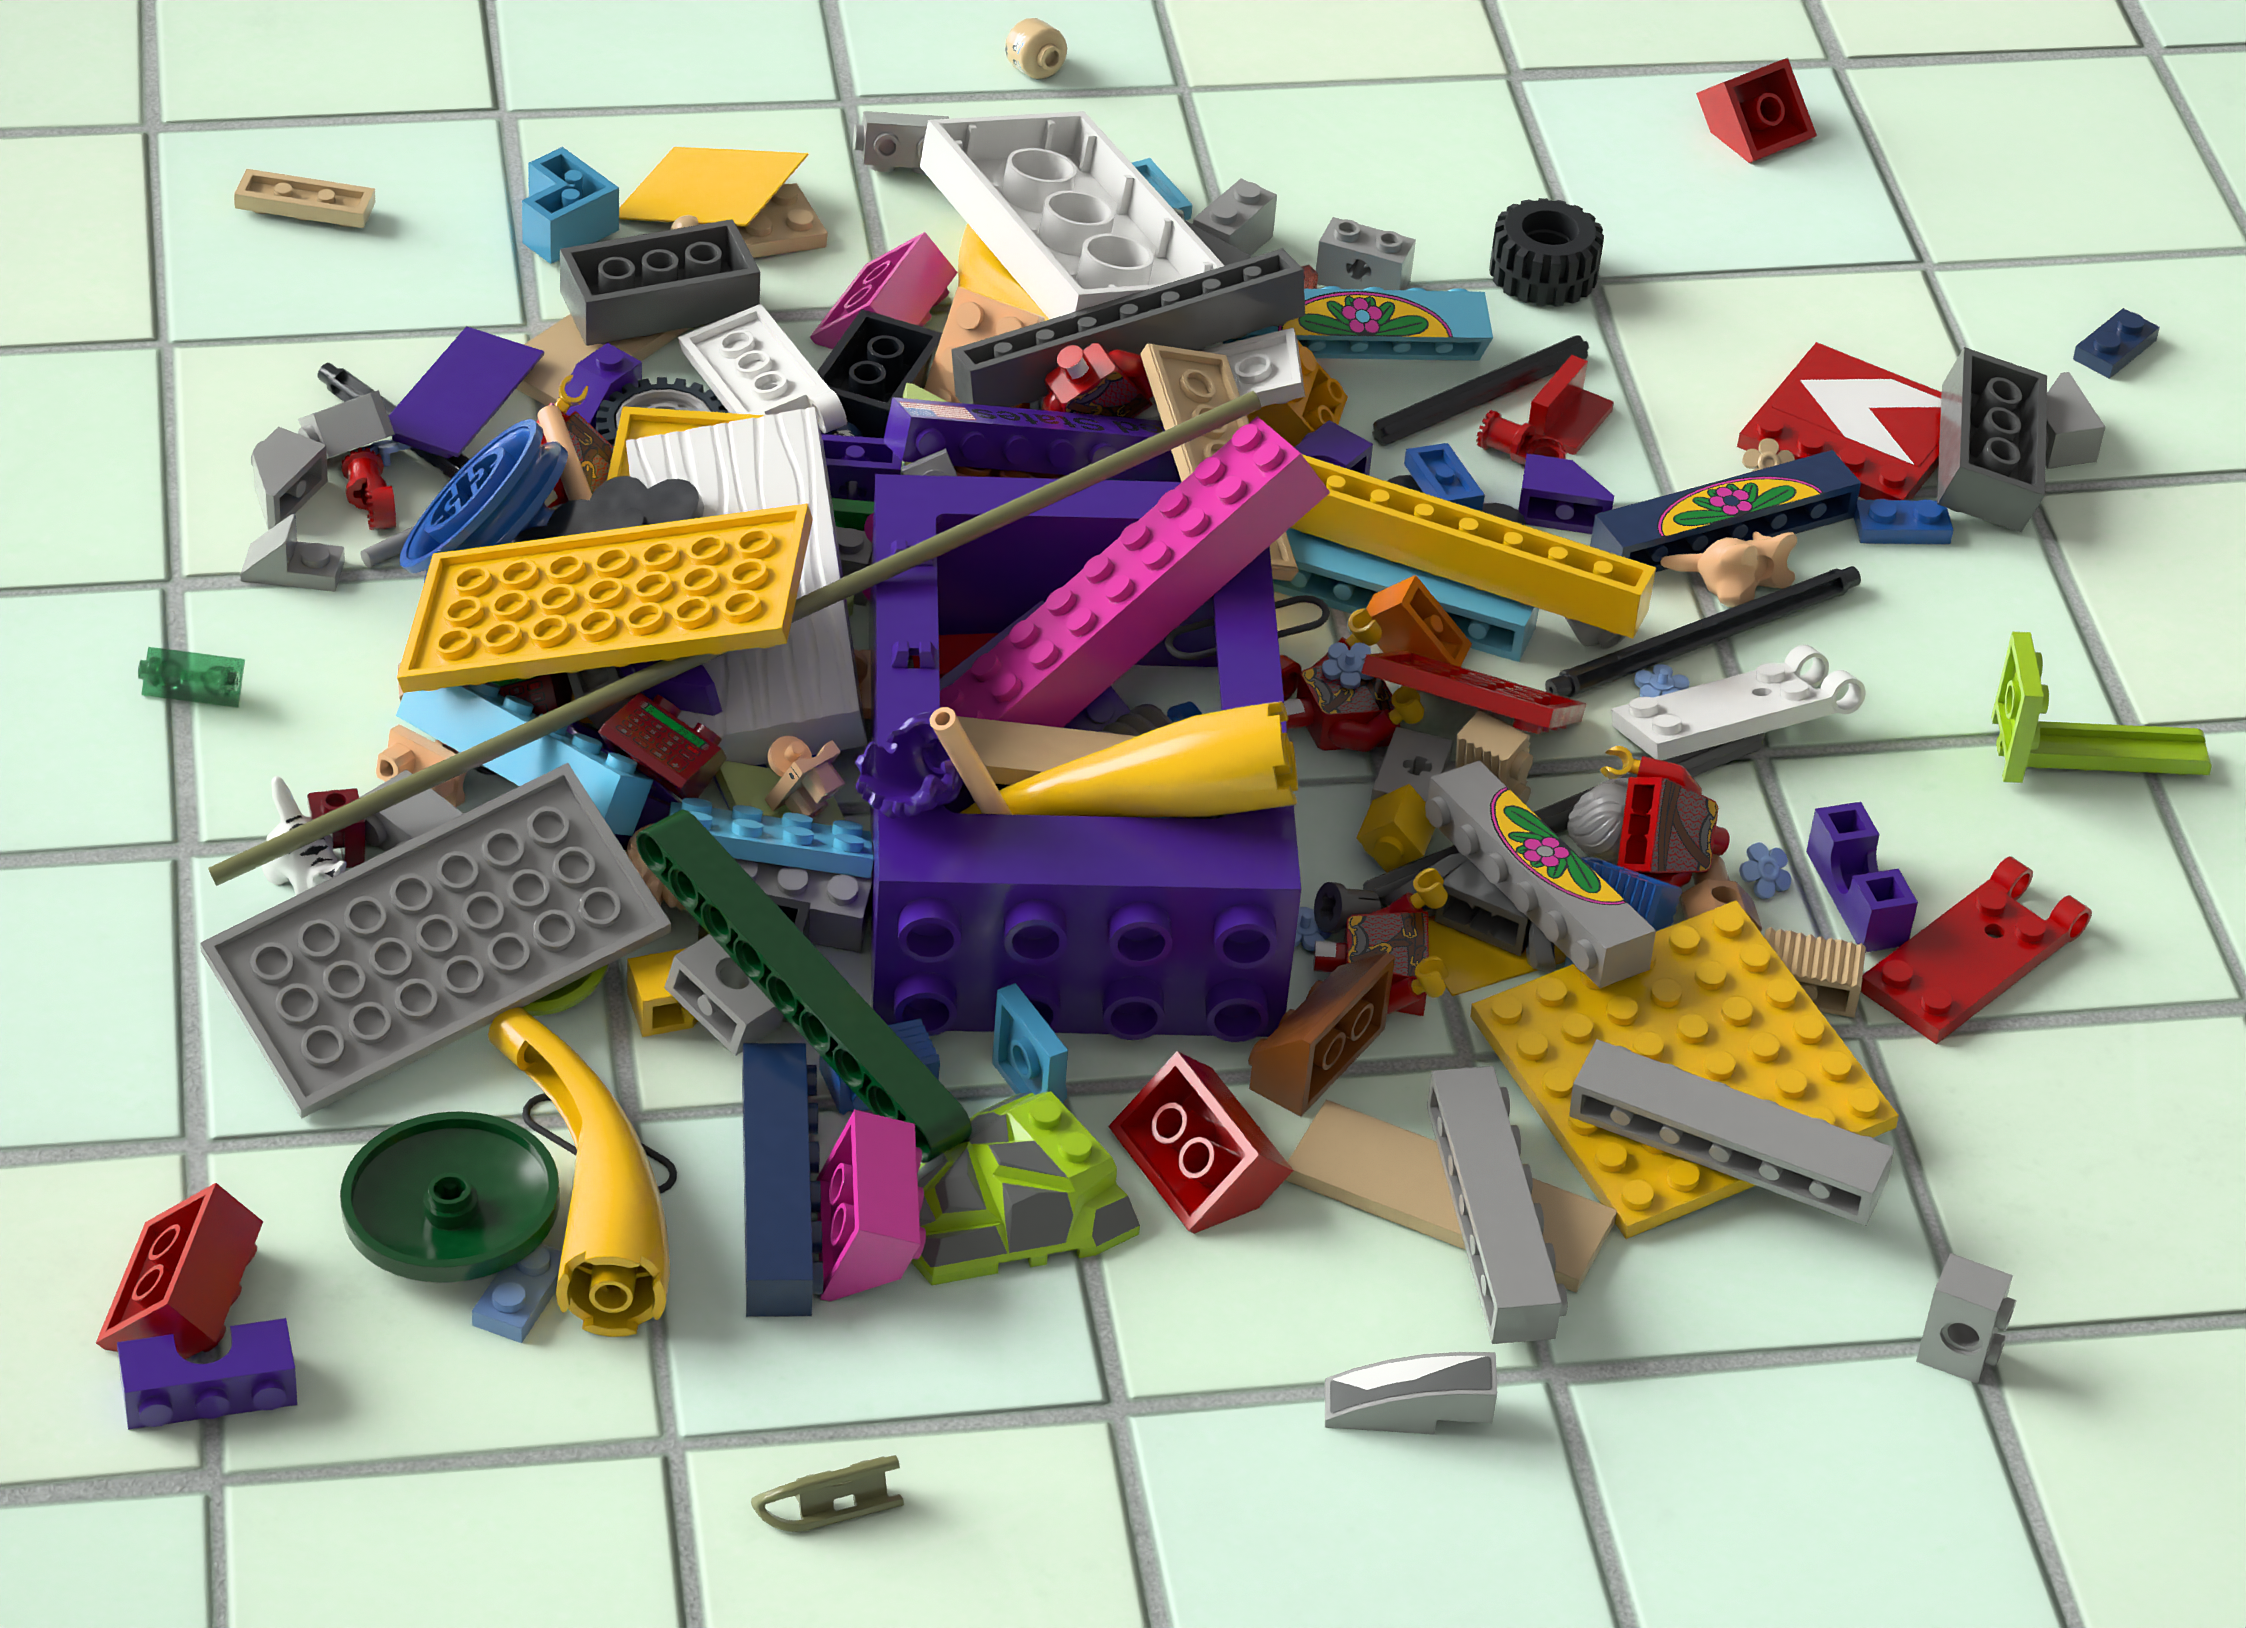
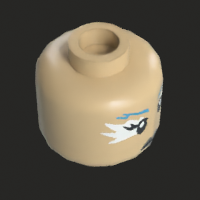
[1005,18,1068,79]

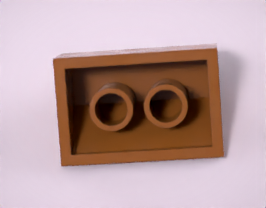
[1248,952,1395,1117]

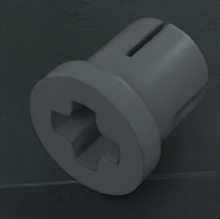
[1314,882,1381,933]

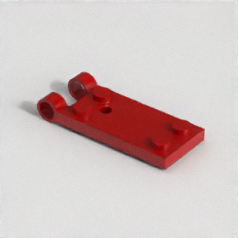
[1860,856,2092,1045]

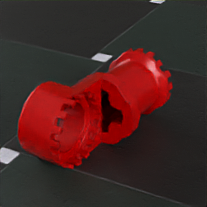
[1476,410,1567,468]
[341,448,396,530]

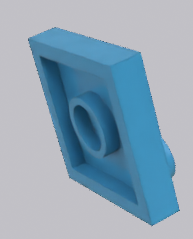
[992,983,1068,1104]

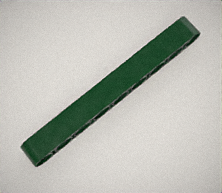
[636,809,972,1163]

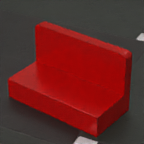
[1528,355,1614,455]

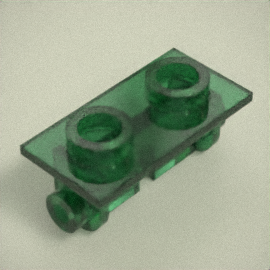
[138,647,245,708]

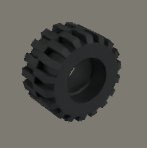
[1489,198,1604,307]

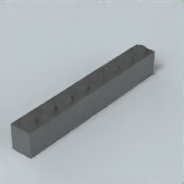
[951,248,1305,407]

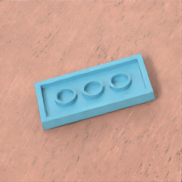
[669,798,874,878]

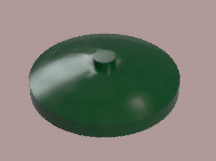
[340,1111,560,1283]

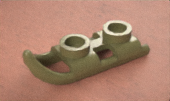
[751,1455,904,1532]

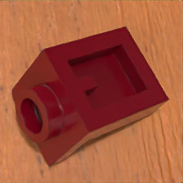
[307,788,365,868]

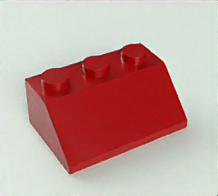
[1108,1051,1294,1234]
[96,1183,263,1360]

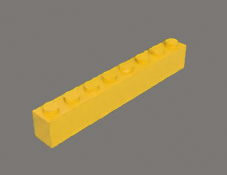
[1290,454,1656,639]

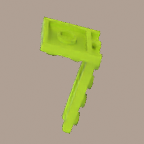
[1991,631,2212,783]

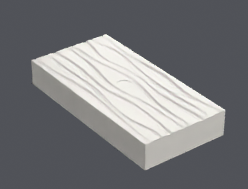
[920,111,1224,319]
[626,407,868,766]

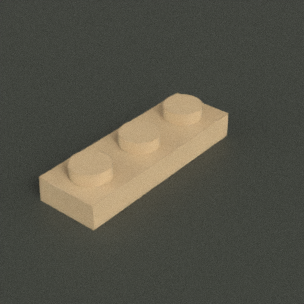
[234,169,376,228]

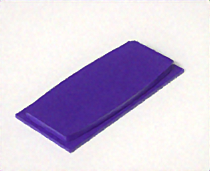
[388,326,544,458]

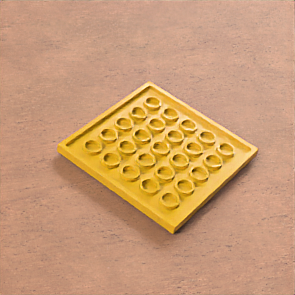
[1470,900,1899,1239]

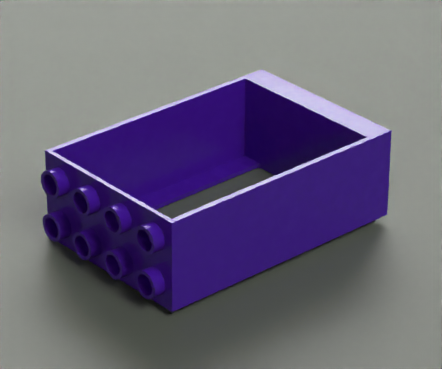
[869,474,1302,1042]

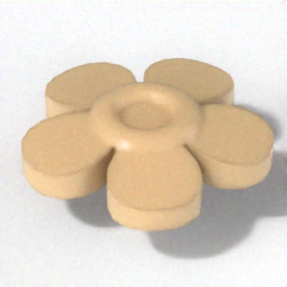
[1742,438,1795,472]

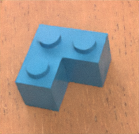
[522,147,619,264]

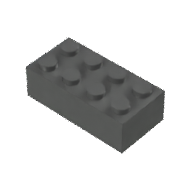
[560,219,761,346]
[1937,347,2047,533]

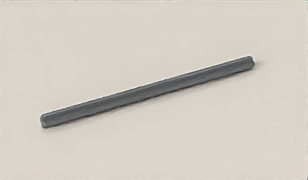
[1363,733,1765,907]

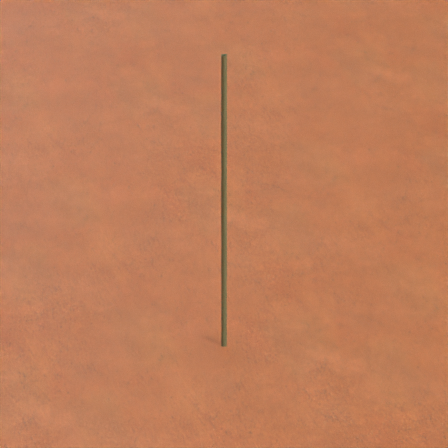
[208,391,1261,886]

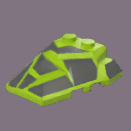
[911,1091,1140,1285]

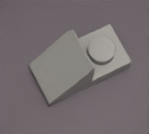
[240,514,345,592]

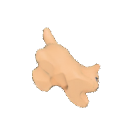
[1660,532,1797,608]

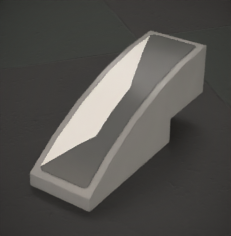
[1324,1352,1497,1434]

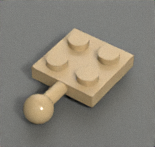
[671,183,828,258]

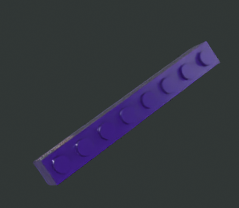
[883,397,1181,482]

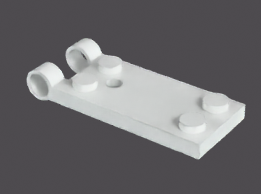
[678,304,847,434]
[1611,645,1866,760]

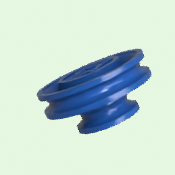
[399,419,568,583]

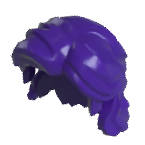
[855,711,964,819]

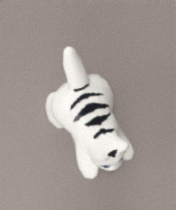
[261,776,346,895]

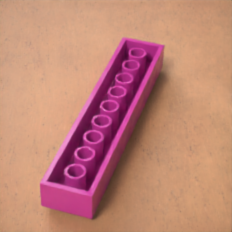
[940,416,1330,728]

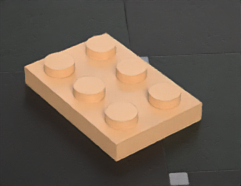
[924,287,1045,408]

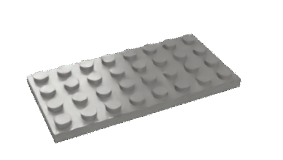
[200,763,671,1119]

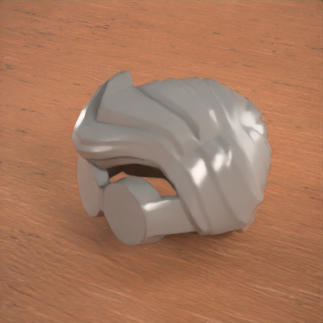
[1567,778,1628,864]

